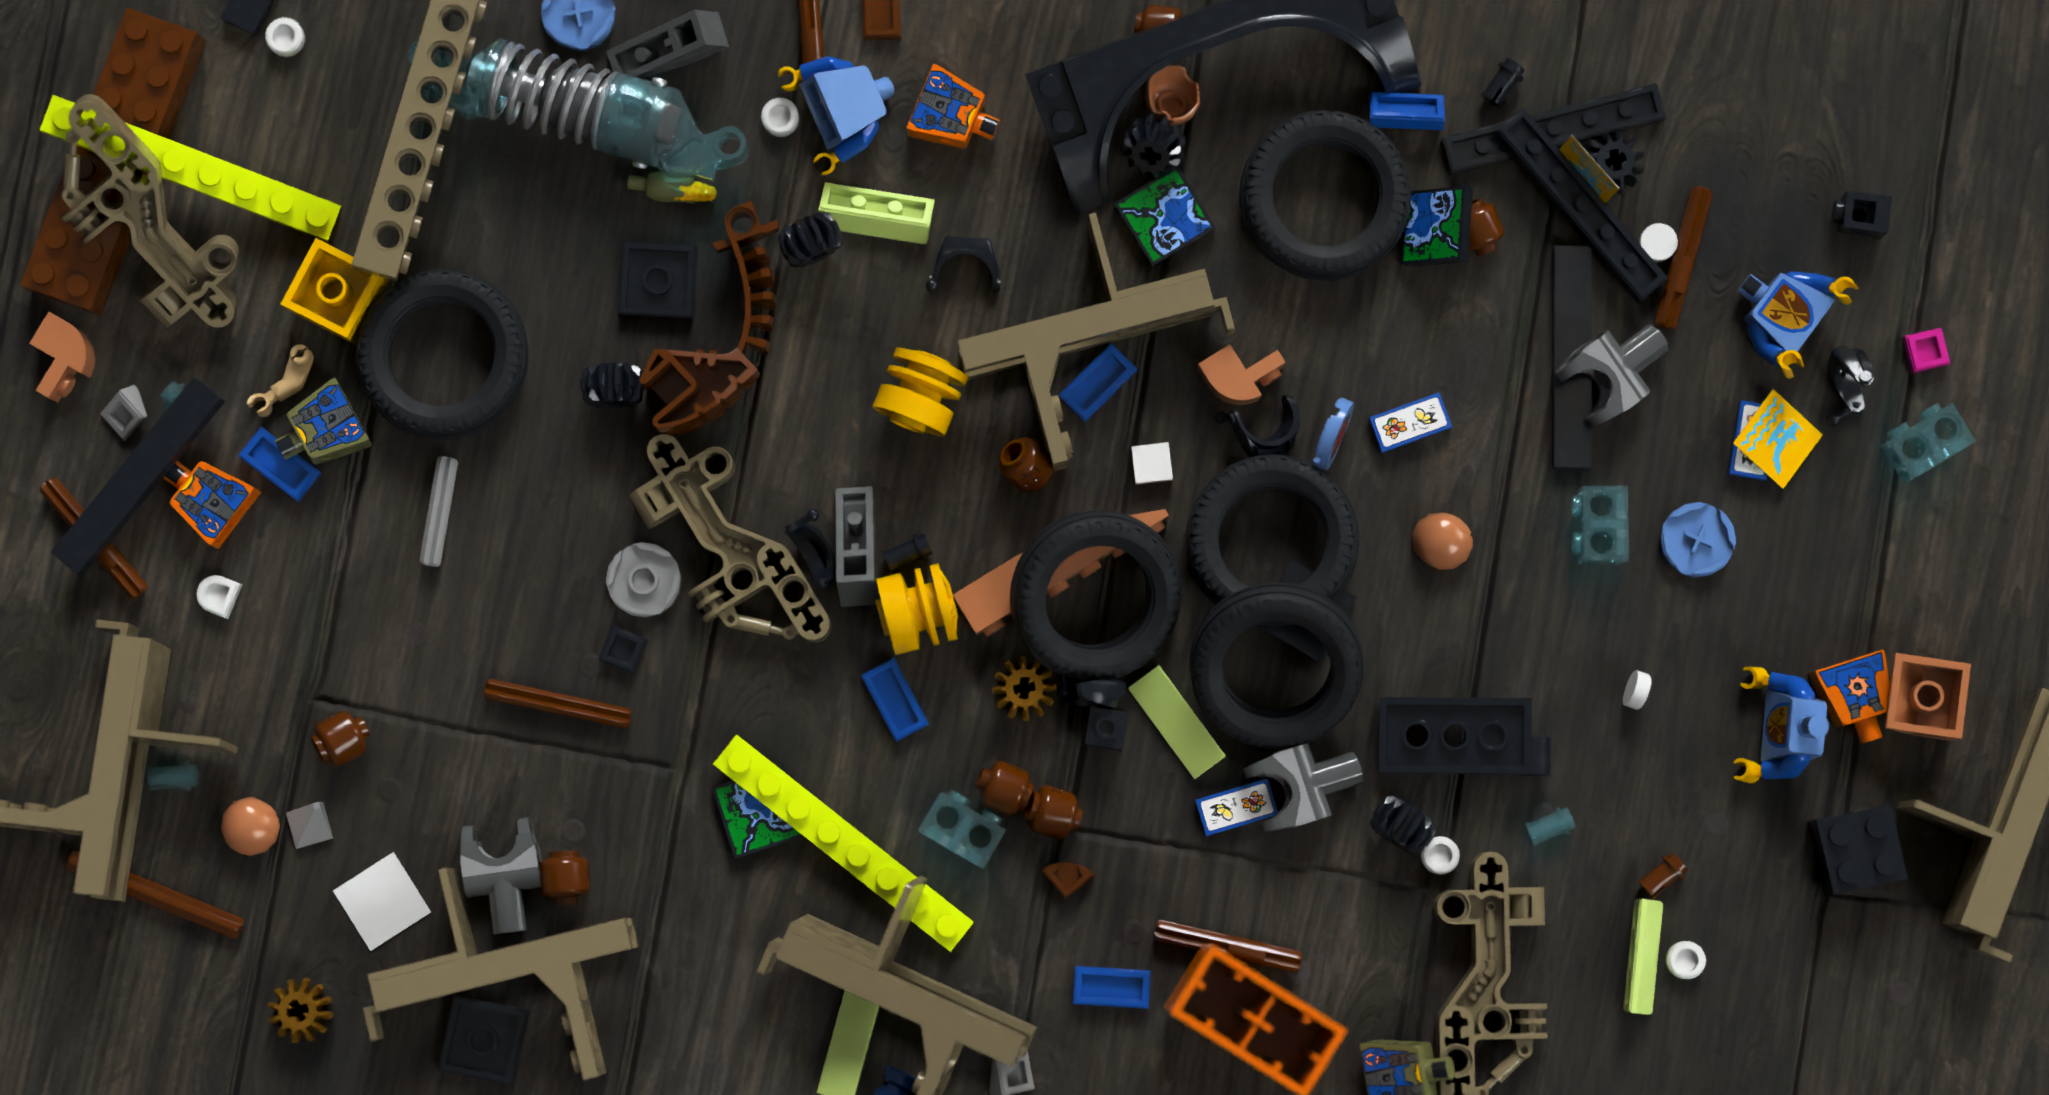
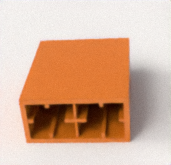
[1163,943,1348,1095]

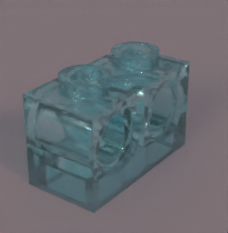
[1880,403,1976,483]
[1571,486,1629,564]
[918,789,1006,870]

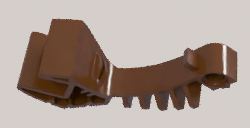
[640,201,779,437]

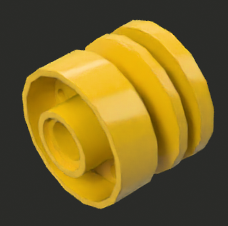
[872,347,968,437]
[876,563,958,655]

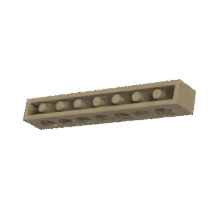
[352,0,487,282]

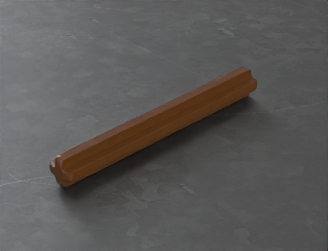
[65,850,244,939]

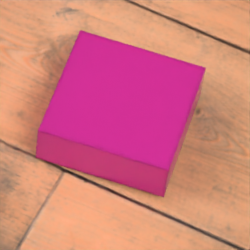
[1902,328,1950,374]

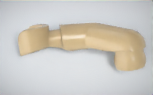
[247,344,314,417]

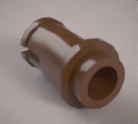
[1638,853,1688,900]

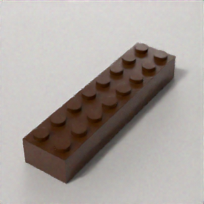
[20,7,206,317]

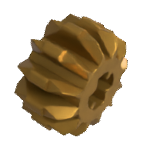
[992,657,1056,721]
[268,978,334,1043]

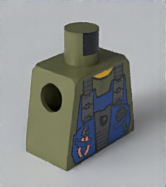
[275,378,372,465]
[1360,1039,1455,1095]

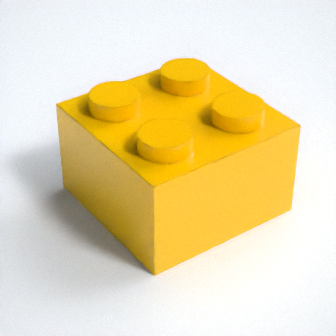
[281,238,389,344]

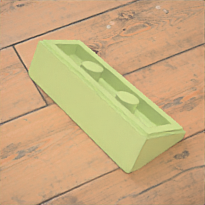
[818,182,935,244]
[1128,665,1226,780]
[1623,899,1663,1015]
[817,990,880,1095]

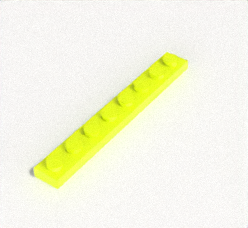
[40,95,341,241]
[713,734,974,952]

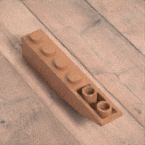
[953,509,1169,637]

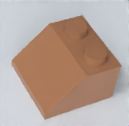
[1885,653,1971,741]

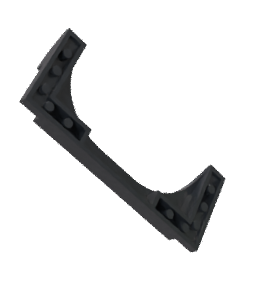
[1025,0,1422,215]

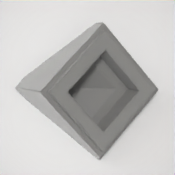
[100,385,147,441]
[286,802,333,849]
[989,1052,1035,1095]

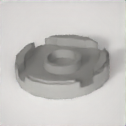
[606,542,682,618]

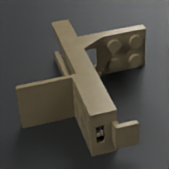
[958,212,1235,472]
[0,620,238,902]
[1897,688,2049,963]
[363,868,639,1080]
[757,876,1038,1095]

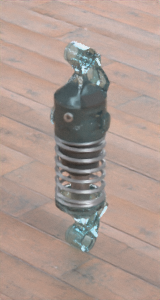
[408,38,749,181]

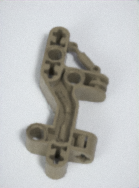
[61,94,239,328]
[629,434,831,643]
[1433,851,1548,1095]

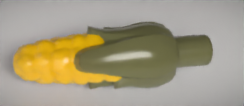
[627,171,717,204]

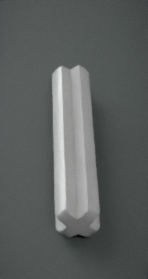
[419,456,458,567]

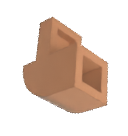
[29,312,95,403]
[1197,344,1286,405]

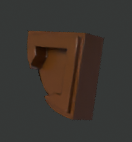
[1042,862,1094,899]

